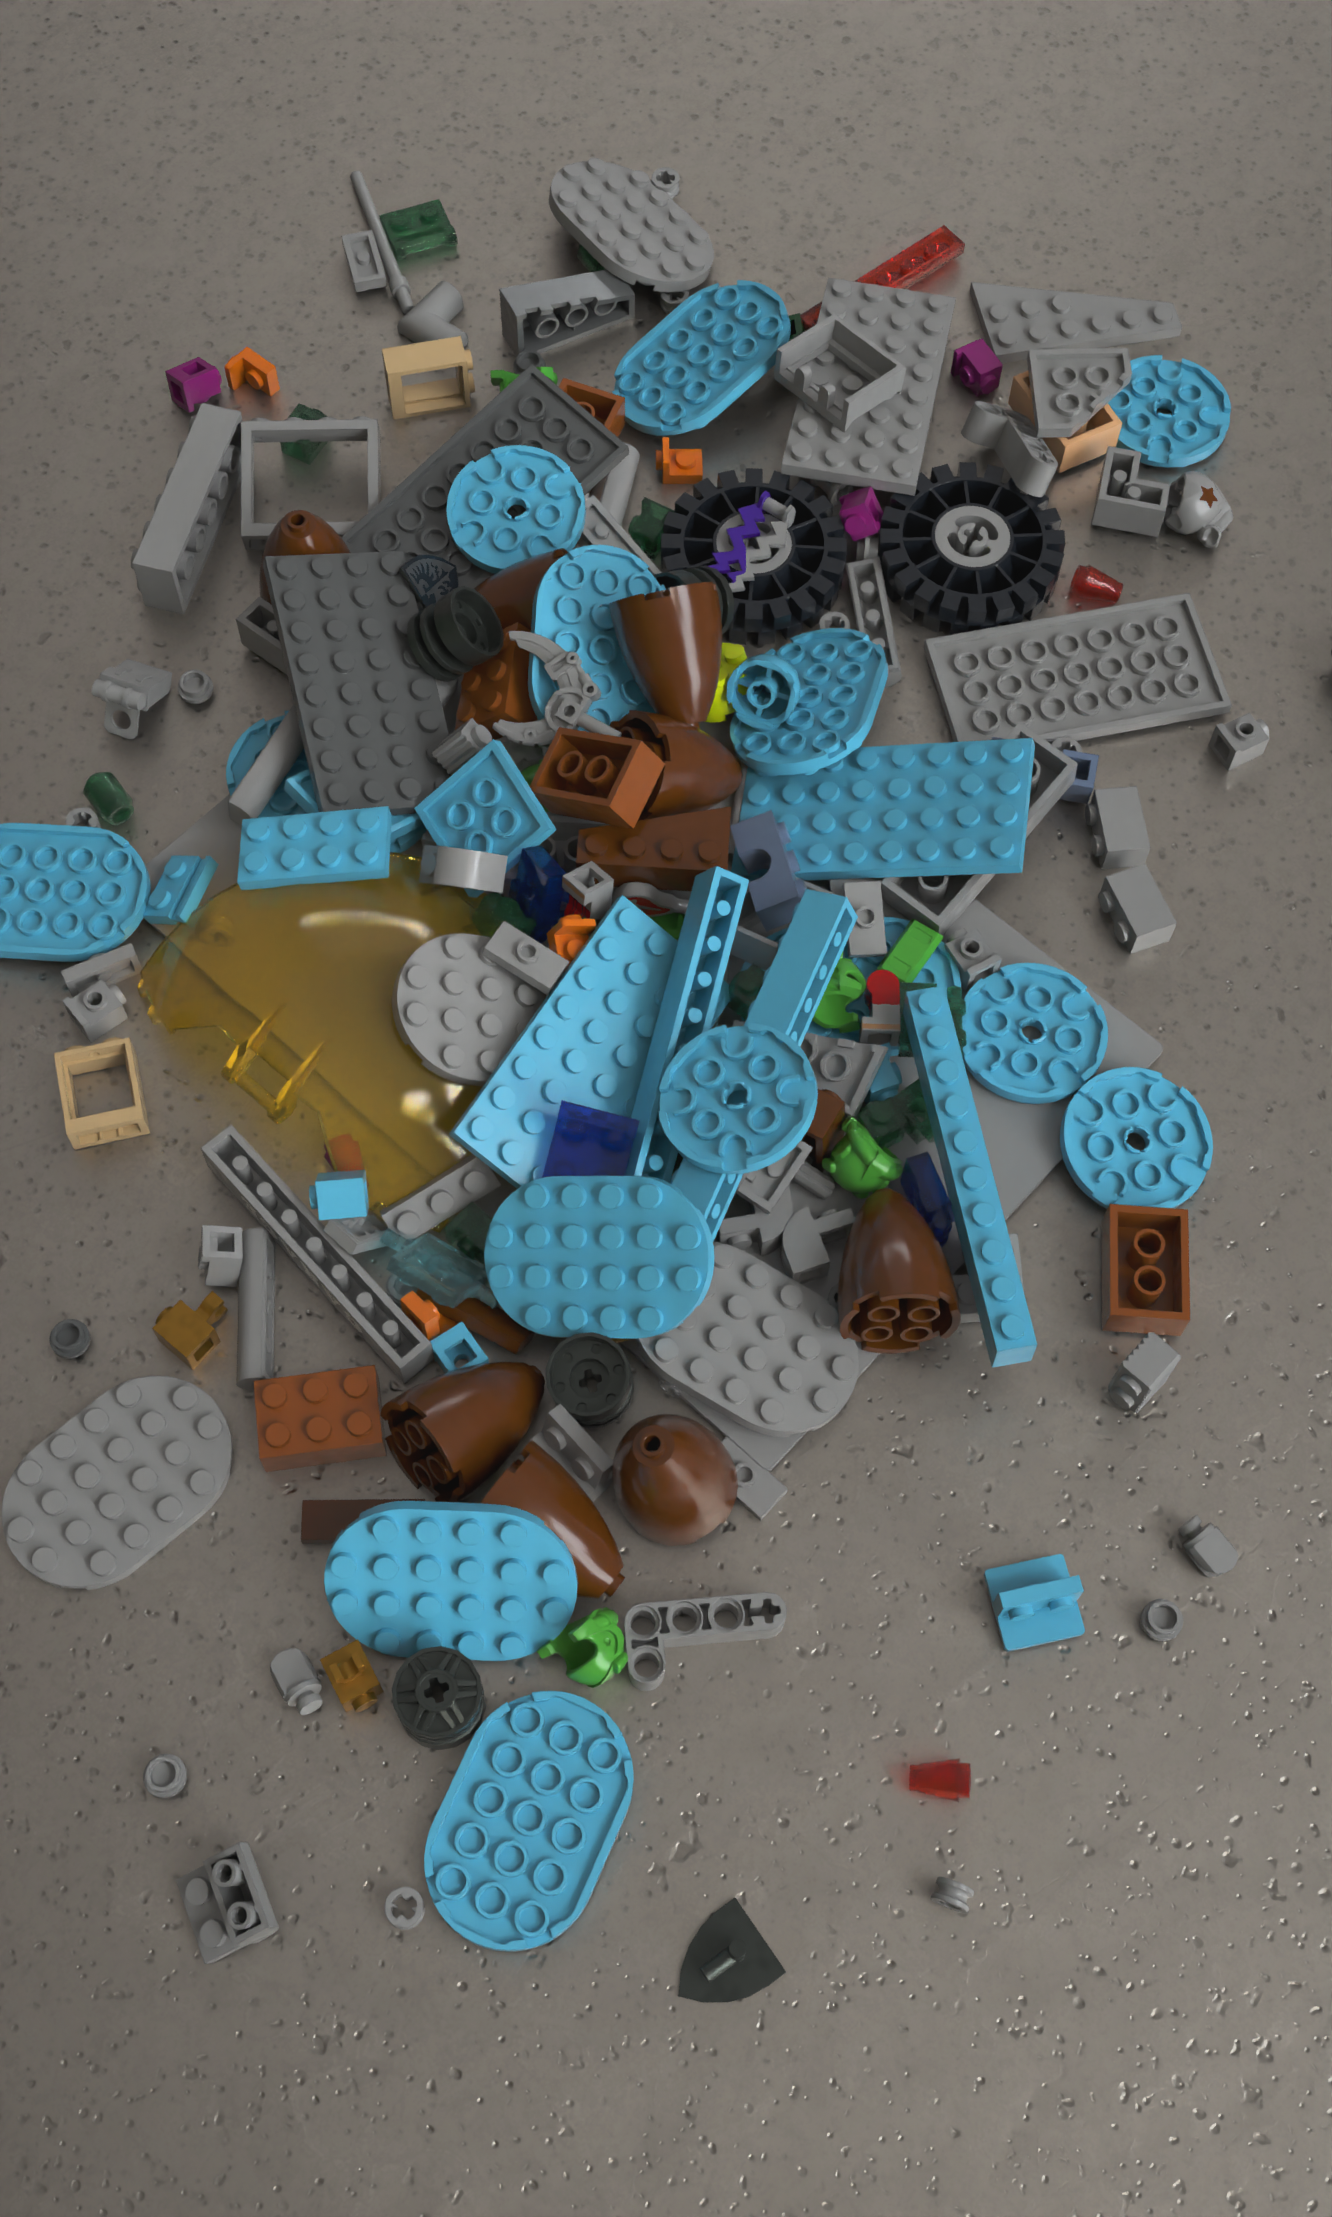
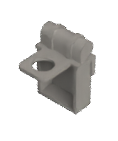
[92,659,172,739]

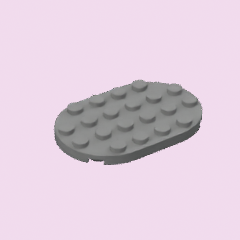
[548,158,714,292]
[392,933,560,1087]
[636,1242,859,1437]
[2,1376,234,1590]

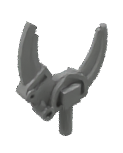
[492,631,622,748]

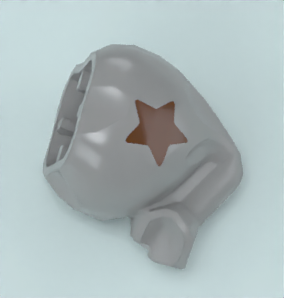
[1163,471,1233,549]

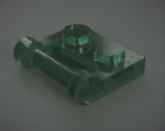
[379,199,458,261]

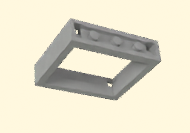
[241,416,381,550]

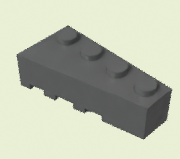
[499,269,635,358]

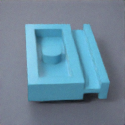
[143,855,219,925]

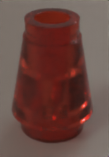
[1069,564,1123,603]
[909,1758,971,1802]

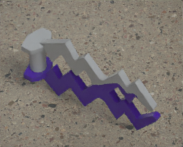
[708,490,796,593]

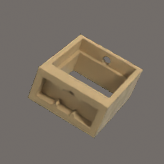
[382,336,475,420]
[54,1037,150,1150]

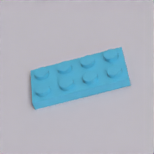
[237,806,392,890]

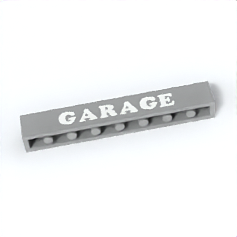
[201,1124,435,1384]

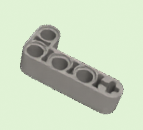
[961,401,1058,497]
[624,1592,787,1691]

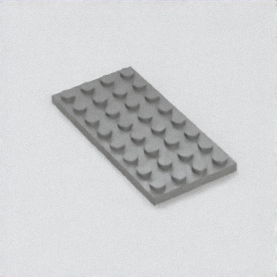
[781,277,956,496]
[924,593,1232,744]

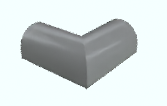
[397,281,468,347]

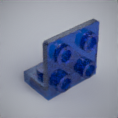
[542,1100,640,1178]

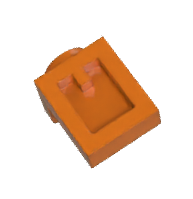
[224,347,280,397]
[656,437,703,484]
[547,915,596,975]
[400,1290,458,1341]

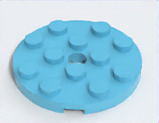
[1108,355,1231,468]
[446,445,586,574]
[956,963,1108,1104]
[658,1022,818,1174]
[1060,1067,1213,1209]

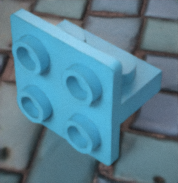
[984,1554,1085,1652]

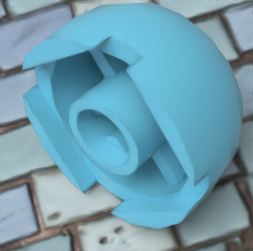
[726,654,800,729]

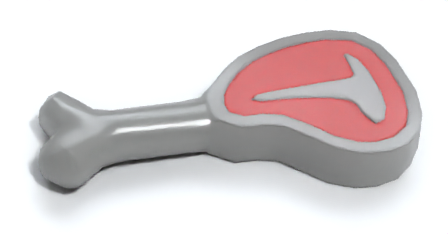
[611,882,689,917]

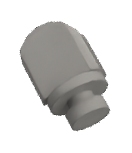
[1178,1515,1238,1577]
[270,1648,323,1715]

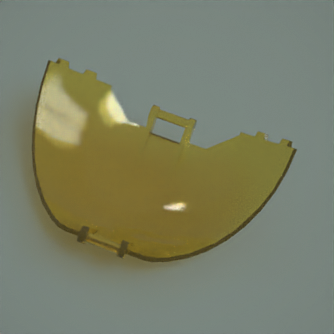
[137,852,519,1233]

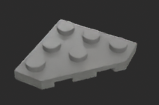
[1027,348,1132,438]

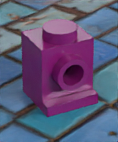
[950,338,1003,397]
[165,357,222,413]
[839,486,883,541]

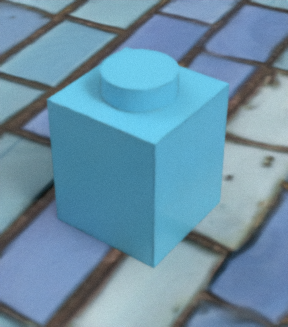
[309,1169,369,1220]

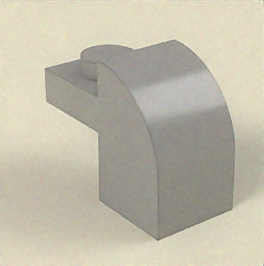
[419,845,508,893]
[716,1185,793,1256]
[780,1206,855,1284]

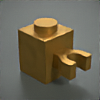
[152,1291,228,1370]
[320,1639,384,1712]

